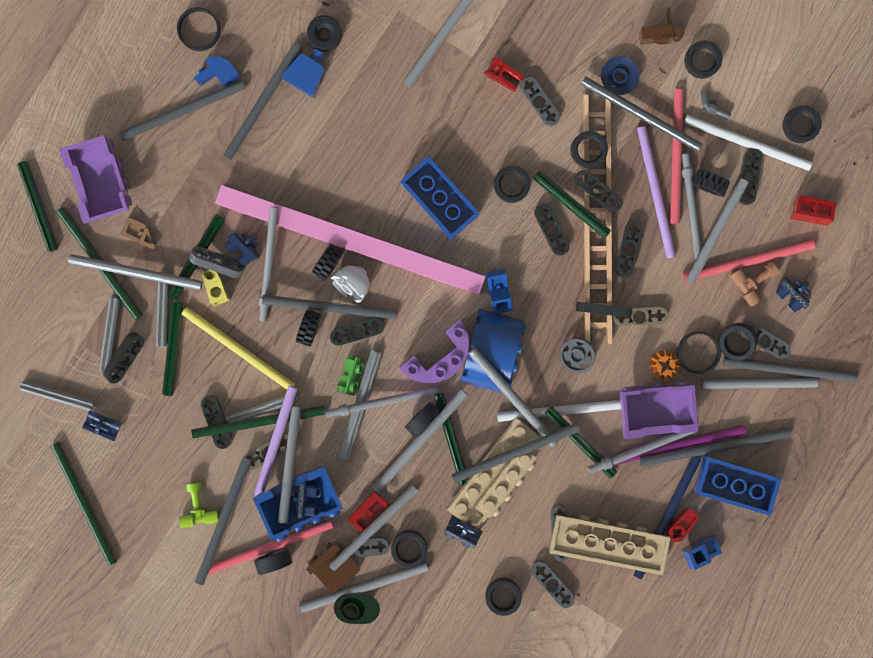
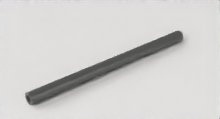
[639,428,791,467]

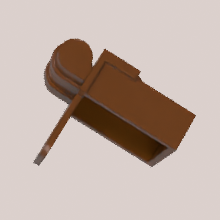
[639,7,684,45]

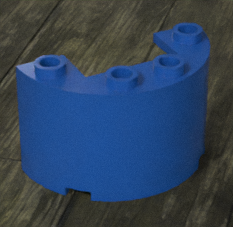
[460,309,526,393]
[253,466,343,542]

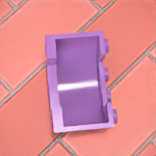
[59,135,132,224]
[399,320,469,383]
[620,381,698,439]

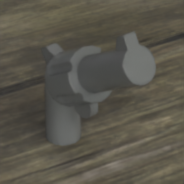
[701,91,731,122]

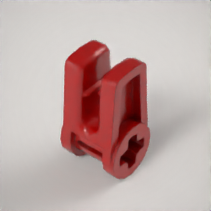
[484,57,524,92]
[666,508,699,542]

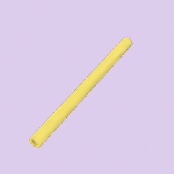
[182,307,296,389]

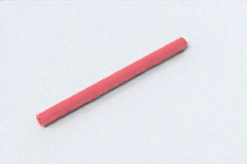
[670,89,684,224]
[683,239,815,282]
[208,519,334,575]

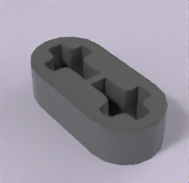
[354,537,389,557]

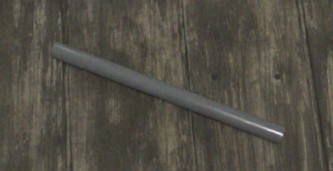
[223,42,302,160]
[581,76,702,152]
[119,80,246,141]
[262,295,397,320]
[723,357,858,383]
[452,422,580,483]
[195,456,252,585]

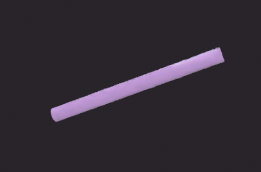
[253,386,298,496]

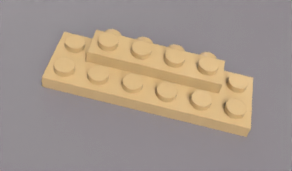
[446,418,542,529]
[549,514,670,575]

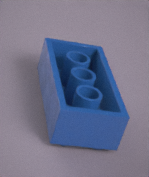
[400,156,480,240]
[693,455,782,516]

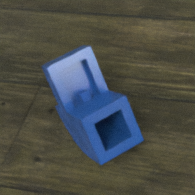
[194,56,240,87]
[486,268,513,314]
[682,535,722,570]

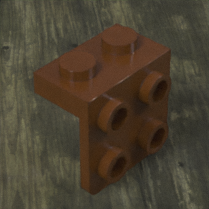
[306,540,360,593]

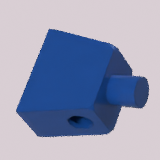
[281,49,326,98]

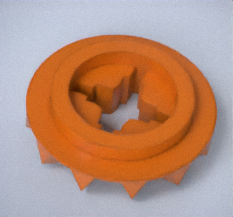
[649,350,681,381]

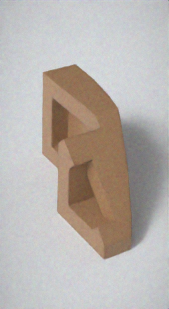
[120,217,155,249]

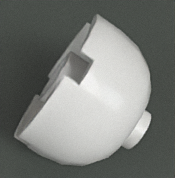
[331,265,370,303]

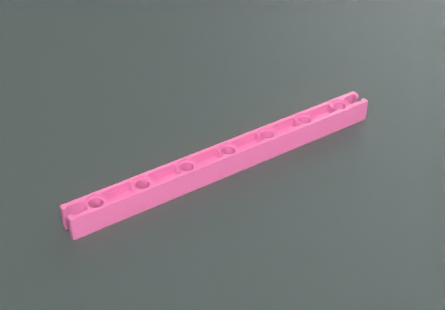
[215,185,486,295]

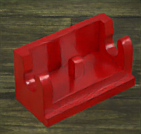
[790,195,836,226]
[348,491,390,533]

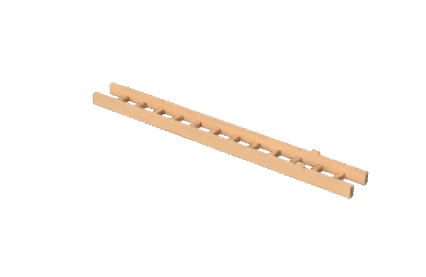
[583,95,612,344]

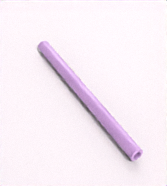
[637,126,676,258]

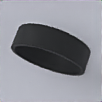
[177,7,221,51]
[677,332,721,374]

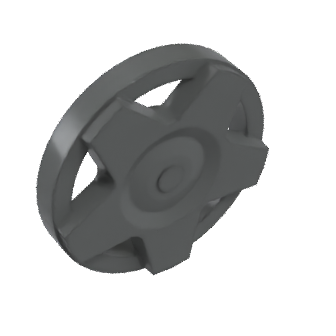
[559,338,596,373]

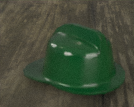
[334,594,380,624]

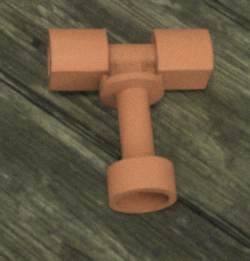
[729,262,780,307]

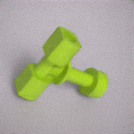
[179,482,219,528]

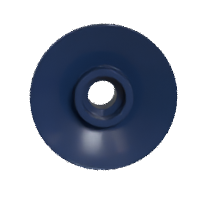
[601,56,639,95]

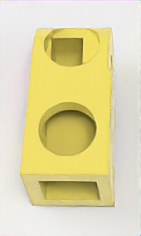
[201,269,230,306]

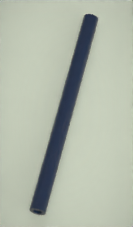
[633,457,701,580]

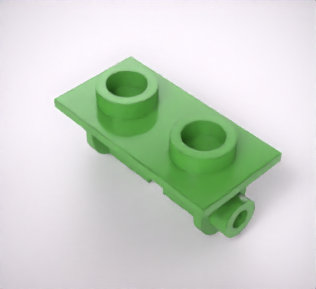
[337,355,365,396]

